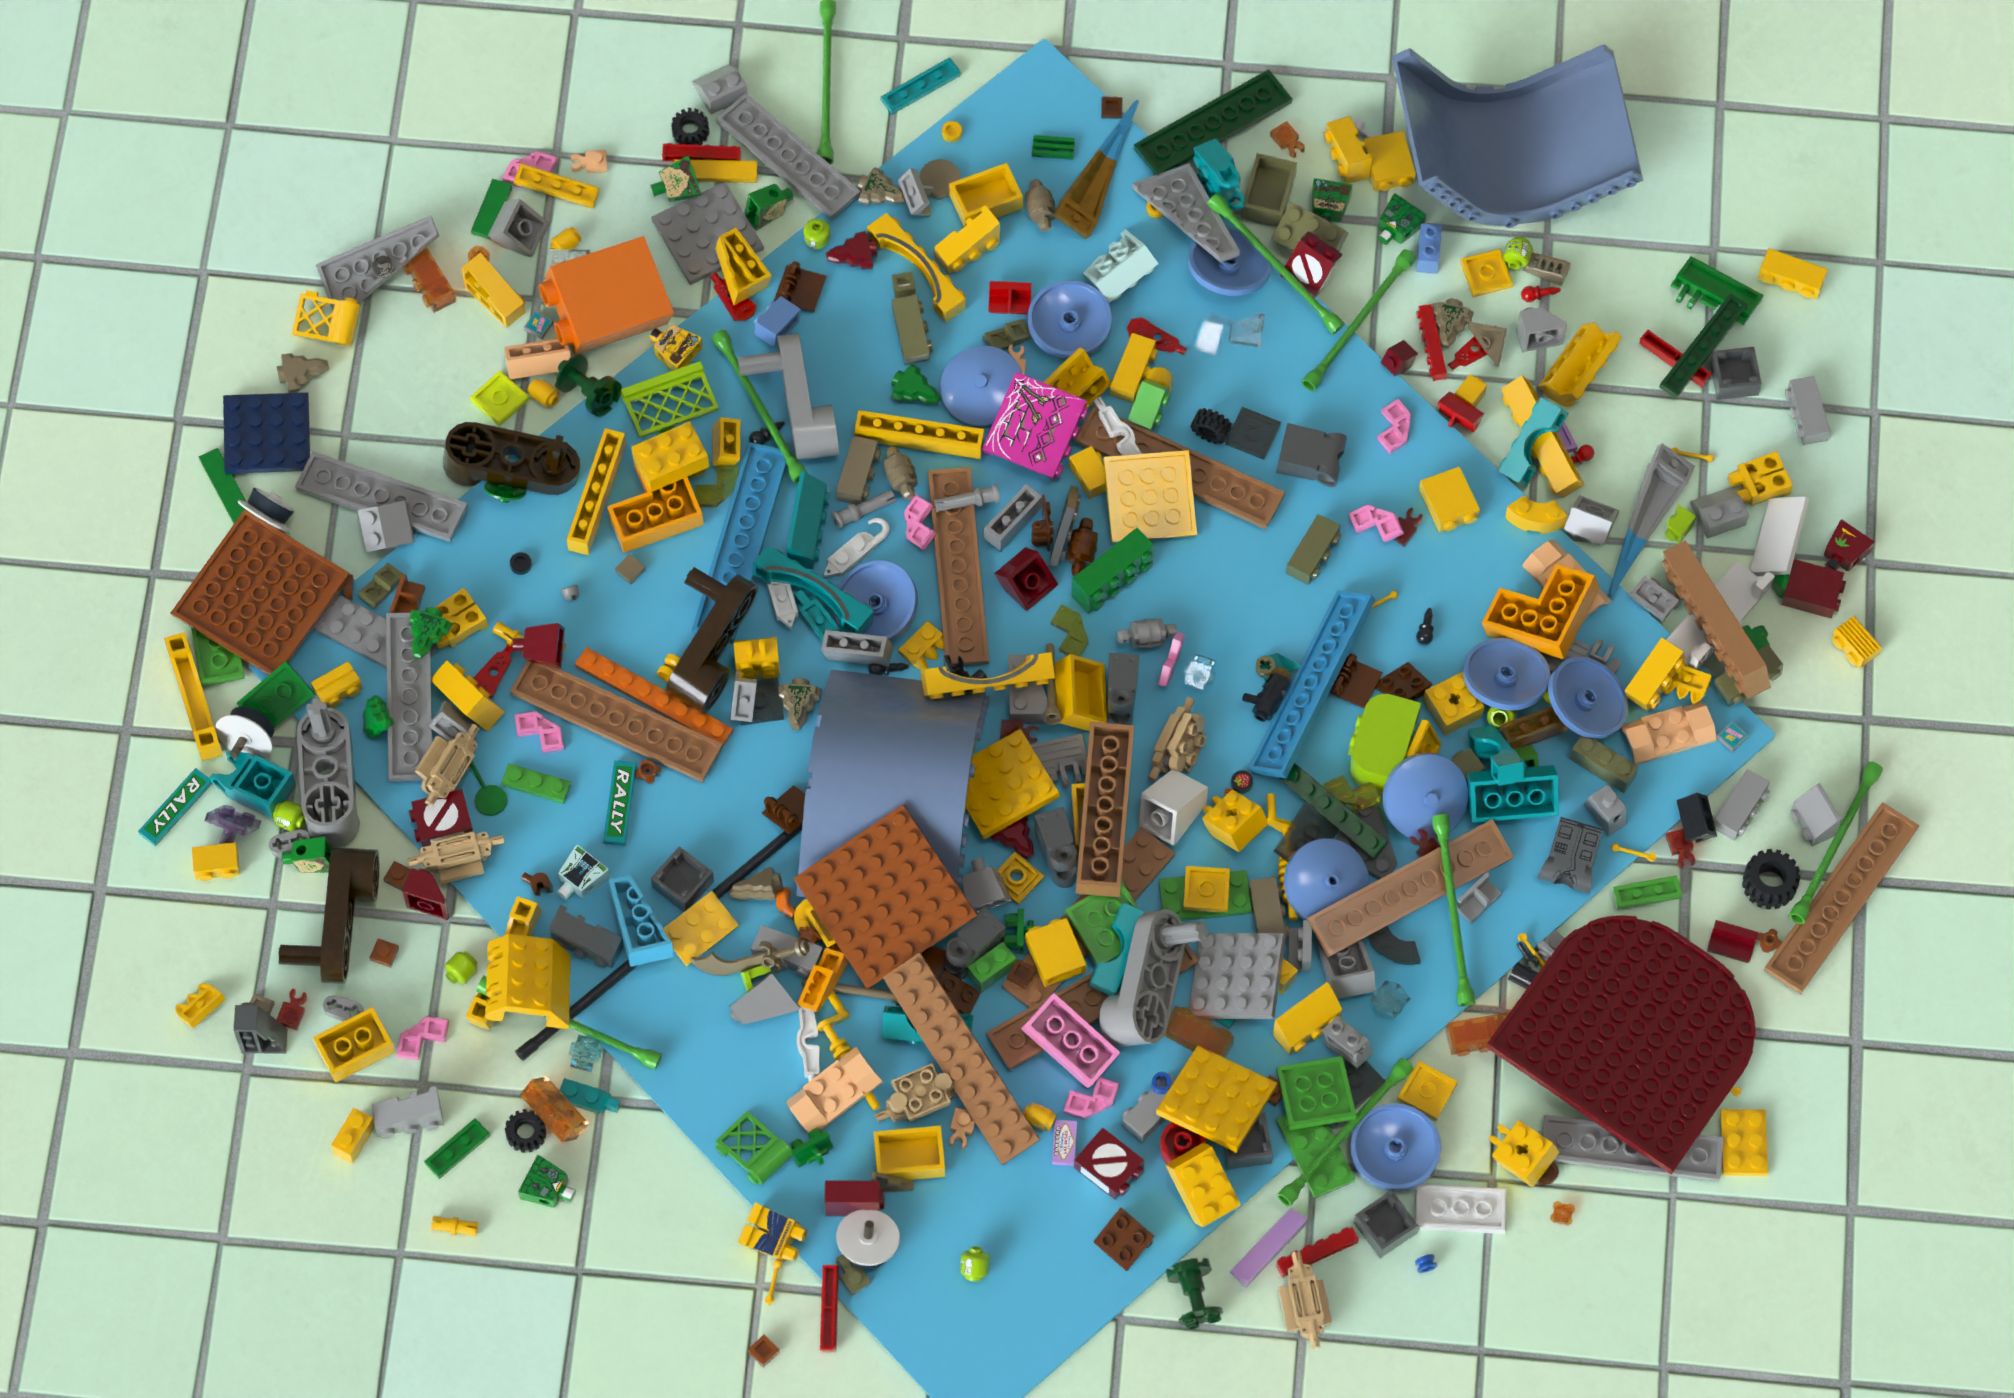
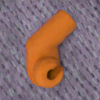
[776,887,796,920]

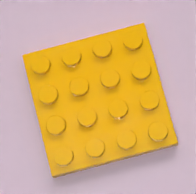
[1103,450,1197,543]
[966,729,1061,839]
[1156,1045,1277,1152]

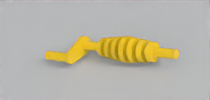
[1266,793,1298,921]
[817,990,881,1111]

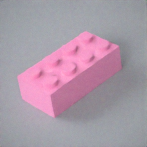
[1021,993,1120,1088]

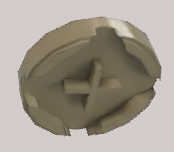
[919,159,961,199]

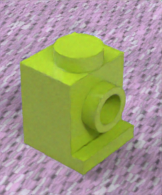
[1664,505,1696,543]

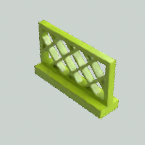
[621,361,719,439]

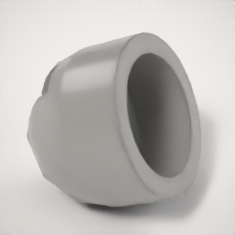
[561,585,579,602]

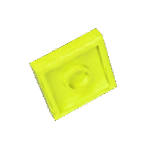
[469,370,530,427]

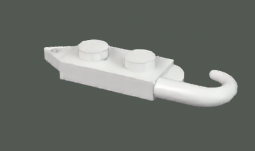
[824,518,890,578]
[767,582,798,629]

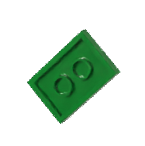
[236,660,315,728]

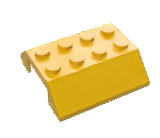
[485,934,571,1029]

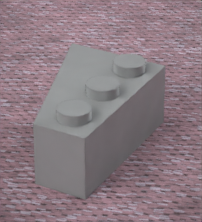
[1008,654,1048,725]
[372,1086,444,1138]

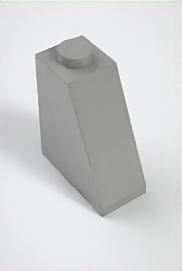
[729,973,800,1024]

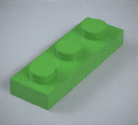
[501,763,571,804]
[1612,875,1682,910]

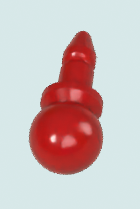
[1521,286,1561,303]
[1570,444,1595,465]

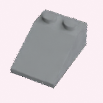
[1315,938,1376,999]

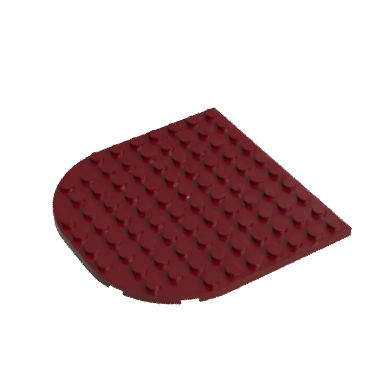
[1485,915,1756,1175]

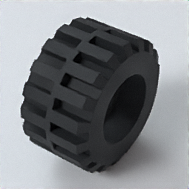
[1742,849,1800,910]

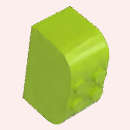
[1348,694,1421,793]

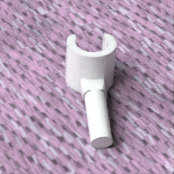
[1354,118,1373,138]

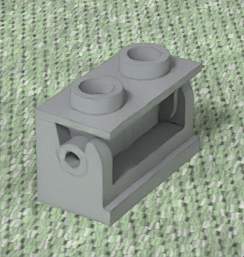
[1322,1016,1372,1069]

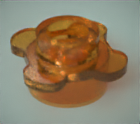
[1550,1201,1575,1225]

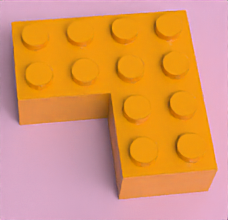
[607,459,704,553]
[1482,564,1600,659]

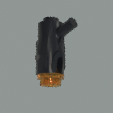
[1242,667,1291,722]

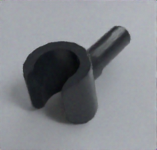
[1516,941,1539,969]

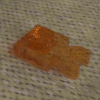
[1270,121,1305,158]

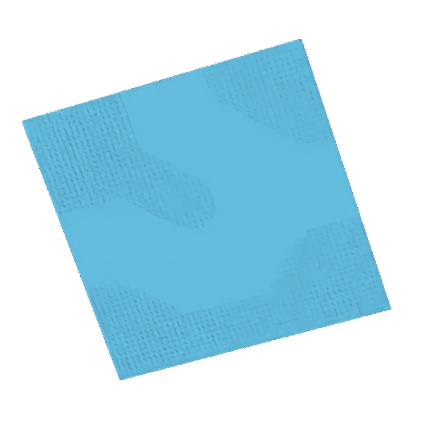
[249,39,1775,1398]

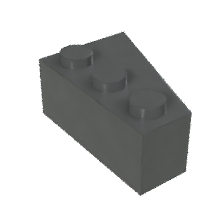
[549,905,624,968]
[233,1002,288,1054]

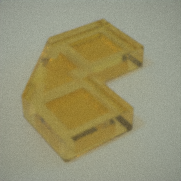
[695,465,739,507]
[1051,605,1088,657]
[1324,775,1381,810]

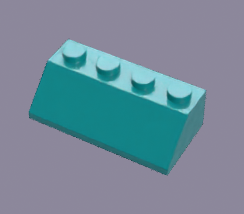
[786,471,830,569]

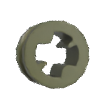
[1256,656,1275,678]

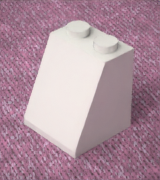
[1139,770,1208,846]

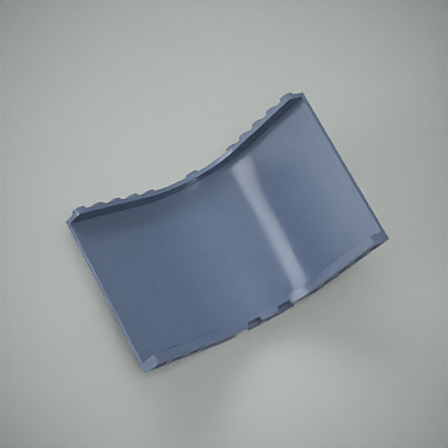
[1392,45,1644,228]
[796,669,989,897]

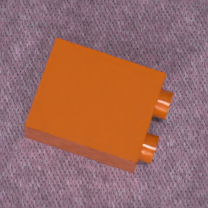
[539,236,674,355]

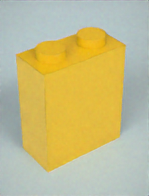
[1363,131,1416,191]
[1419,466,1480,533]
[1025,918,1086,987]

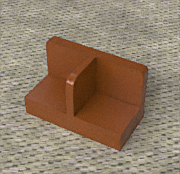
[390,574,425,613]

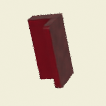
[1707,920,1758,963]

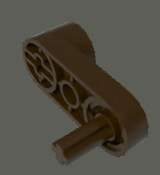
[443,422,580,495]
[666,567,758,714]
[278,848,380,984]

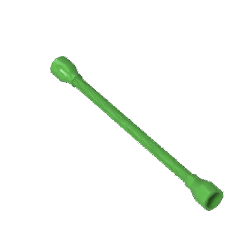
[817,0,836,164]
[1207,192,1345,335]
[1301,249,1416,391]
[712,330,808,484]
[1789,762,1883,924]
[1432,814,1476,1006]
[476,976,662,1070]
[1277,1058,1413,1207]

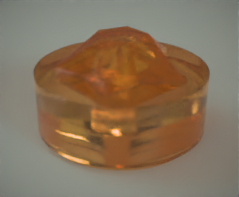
[468,246,490,262]

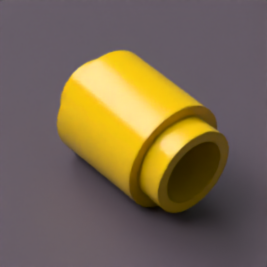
[550,227,582,257]
[528,378,560,408]
[1023,1102,1057,1131]

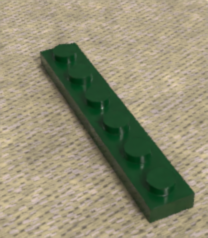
[1659,293,1748,399]
[1279,762,1389,859]

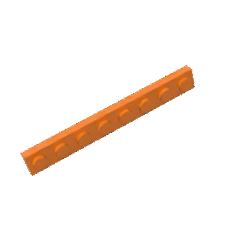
[575,647,733,746]

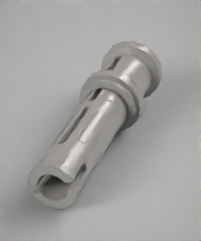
[934,484,1000,513]
[831,489,896,530]

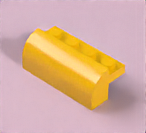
[1538,322,1622,407]
[1043,347,1111,408]

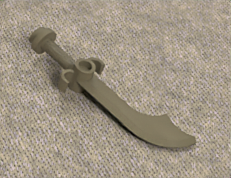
[689,939,810,976]

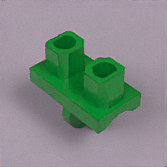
[1005,909,1035,954]
[790,1128,834,1168]

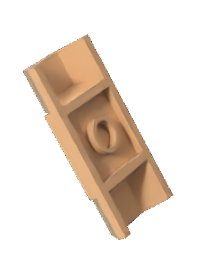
[1522,540,1611,624]
[1620,702,1717,765]
[786,1047,883,1133]

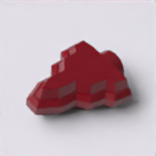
[826,231,877,270]
[990,816,1034,859]

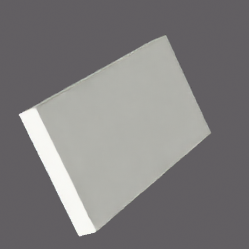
[1750,496,1809,576]
[1415,1184,1506,1234]

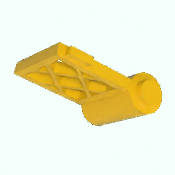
[292,290,361,346]

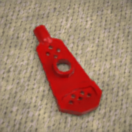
[710,273,756,321]
[1127,317,1188,355]
[1447,326,1497,370]
[474,644,513,698]

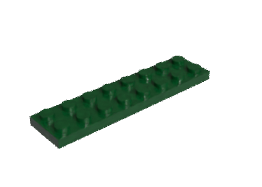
[1133,69,1293,176]

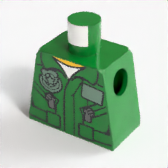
[1378,193,1427,245]
[518,1154,576,1208]

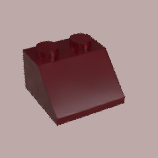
[994,547,1058,611]
[402,868,449,920]

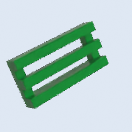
[1032,135,1075,160]

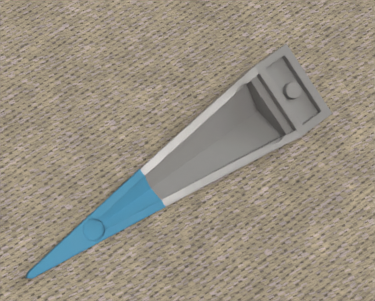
[1608,443,1695,597]

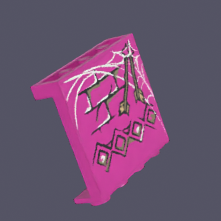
[982,372,1089,482]

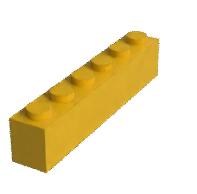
[1501,375,1585,498]
[855,410,984,459]
[567,428,627,556]

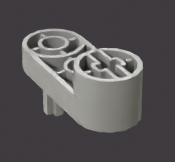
[737,333,839,461]
[297,698,360,848]
[1099,909,1208,1048]

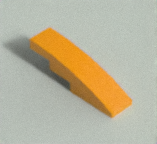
[797,943,849,1012]

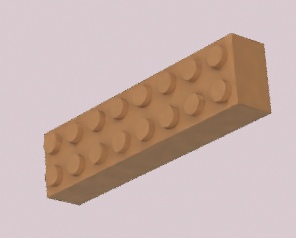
[1662,540,1771,699]
[1076,722,1134,897]

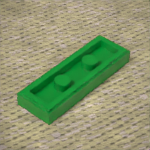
[471,179,512,240]
[424,1118,490,1179]

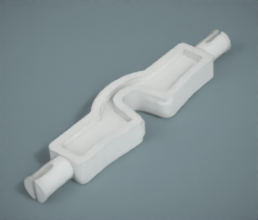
[1094,397,1142,456]
[796,1007,820,1082]

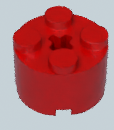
[1160,1122,1206,1164]

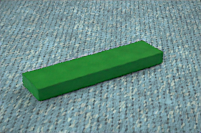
[198,448,251,524]

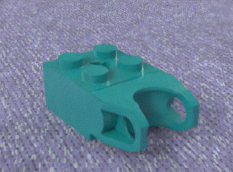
[1193,138,1245,211]
[209,751,296,819]

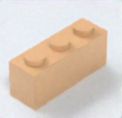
[504,339,571,380]

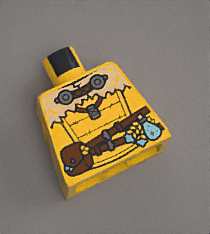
[649,325,703,371]

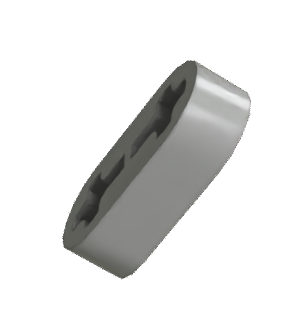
[269,829,311,857]
[323,995,364,1021]

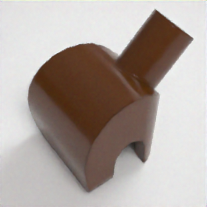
[521,872,553,896]

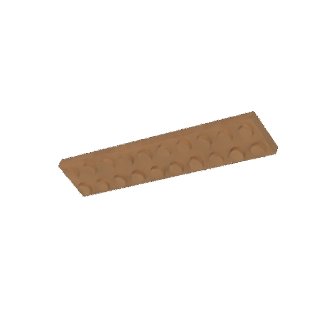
[1075,406,1285,530]
[928,467,989,666]
[510,661,723,783]
[1764,802,1919,994]
[1307,819,1514,957]
[1001,827,1175,1008]
[986,943,1199,1071]
[883,953,1041,1165]

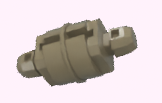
[1025,179,1055,232]
[883,446,918,500]

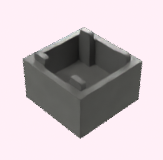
[1710,347,1762,400]
[651,846,714,912]
[1223,1113,1273,1170]
[1354,1190,1419,1258]

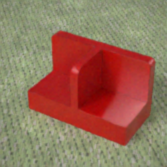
[988,281,1032,315]
[1437,391,1484,433]

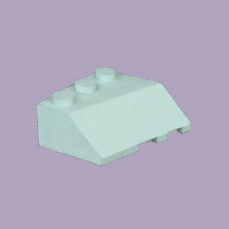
[1083,229,1158,303]

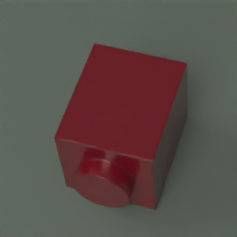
[1380,340,1418,376]

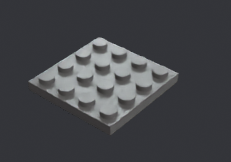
[651,182,764,285]
[1188,933,1286,1019]

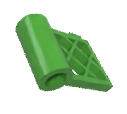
[715,1111,793,1185]

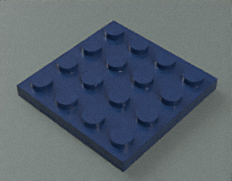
[223,392,310,474]

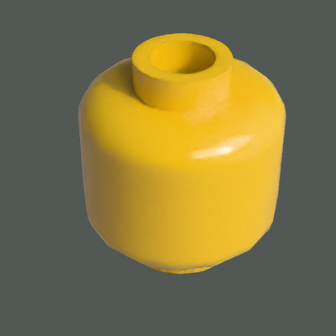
[1145,367,1173,394]

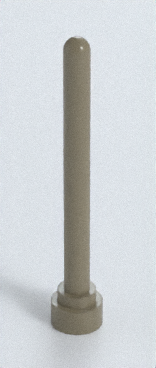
[1044,643,1061,725]
[801,979,901,1006]

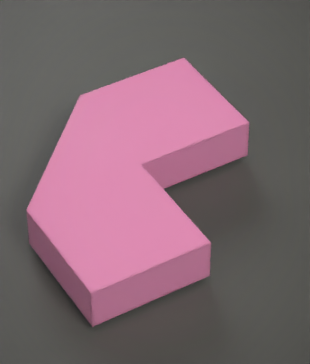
[503,151,558,188]
[1377,398,1411,454]
[904,494,936,551]
[1348,504,1404,543]
[1158,632,1185,687]
[515,711,564,753]
[396,1016,449,1060]
[1063,1077,1120,1119]

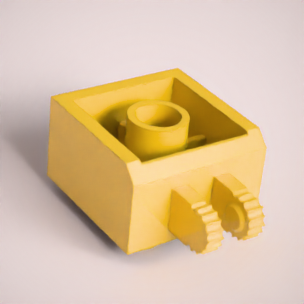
[733,637,780,679]
[1423,672,1484,736]
[1202,790,1268,852]
[1489,1120,1560,1187]

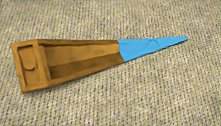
[1053,100,1139,239]

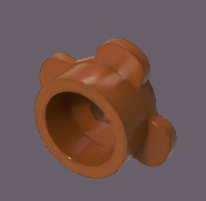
[635,759,661,784]
[798,927,820,945]
[1757,929,1782,953]

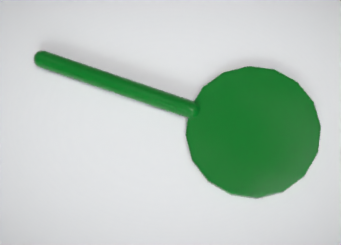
[470,761,507,816]

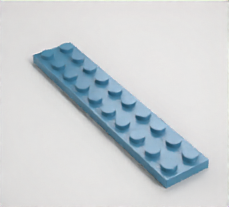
[692,442,787,642]
[1248,590,1376,779]

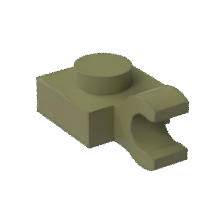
[836,1254,871,1296]

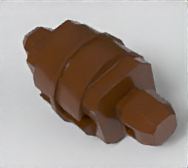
[1067,518,1098,576]

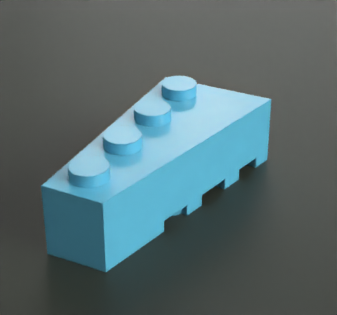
[609,875,673,967]

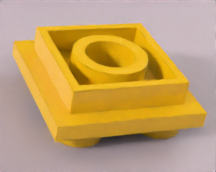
[998,852,1045,905]

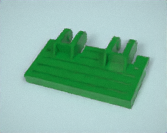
[1671,256,1764,325]

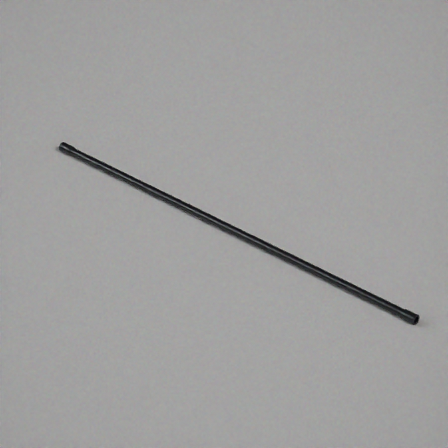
[515,669,988,1061]

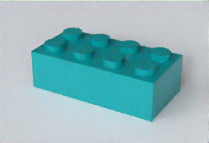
[1467,765,1559,823]

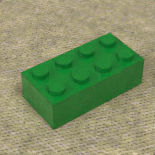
[1072,528,1154,614]

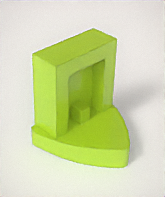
[740,965,771,992]

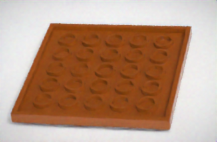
[171,509,351,675]
[793,804,978,989]

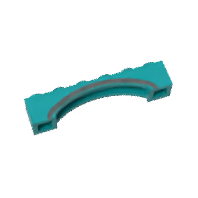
[752,545,874,634]

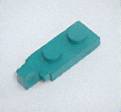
[794,589,841,643]
[557,1078,620,1114]

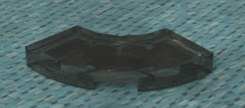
[1367,926,1421,965]

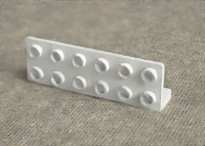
[1666,562,1775,670]

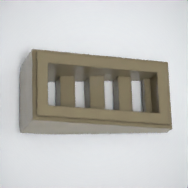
[1523,252,1571,286]

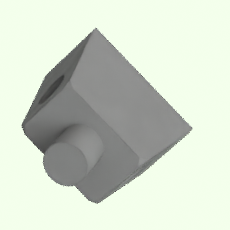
[1584,785,1627,837]
[963,858,1012,913]

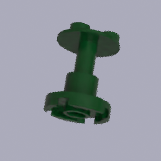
[555,354,622,417]
[1166,1258,1223,1330]

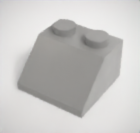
[692,64,747,115]
[488,198,549,257]
[1516,307,1567,353]
[1690,488,1749,539]
[1564,495,1619,545]
[358,500,415,552]
[1791,783,1841,847]

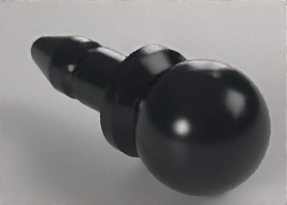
[749,421,785,445]
[1416,608,1434,645]
[868,663,909,676]

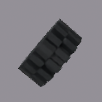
[671,108,709,145]
[1190,408,1232,444]
[505,1109,546,1153]

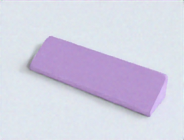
[1230,1209,1308,1287]

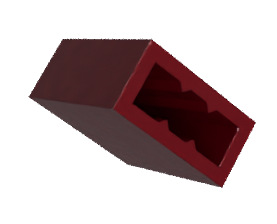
[1781,559,1846,619]
[825,1180,884,1217]

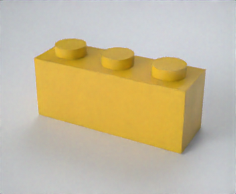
[1758,248,1828,299]
[1110,333,1158,403]

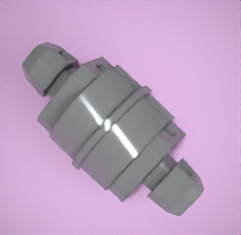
[1116,618,1178,649]

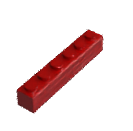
[662,143,741,162]
[1416,304,1447,381]
[1639,329,1712,388]
[1276,1227,1359,1278]
[820,1265,839,1352]

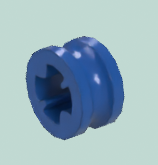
[1151,1072,1172,1095]
[1415,1254,1437,1273]

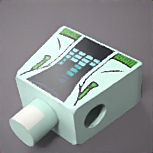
[557,845,610,900]

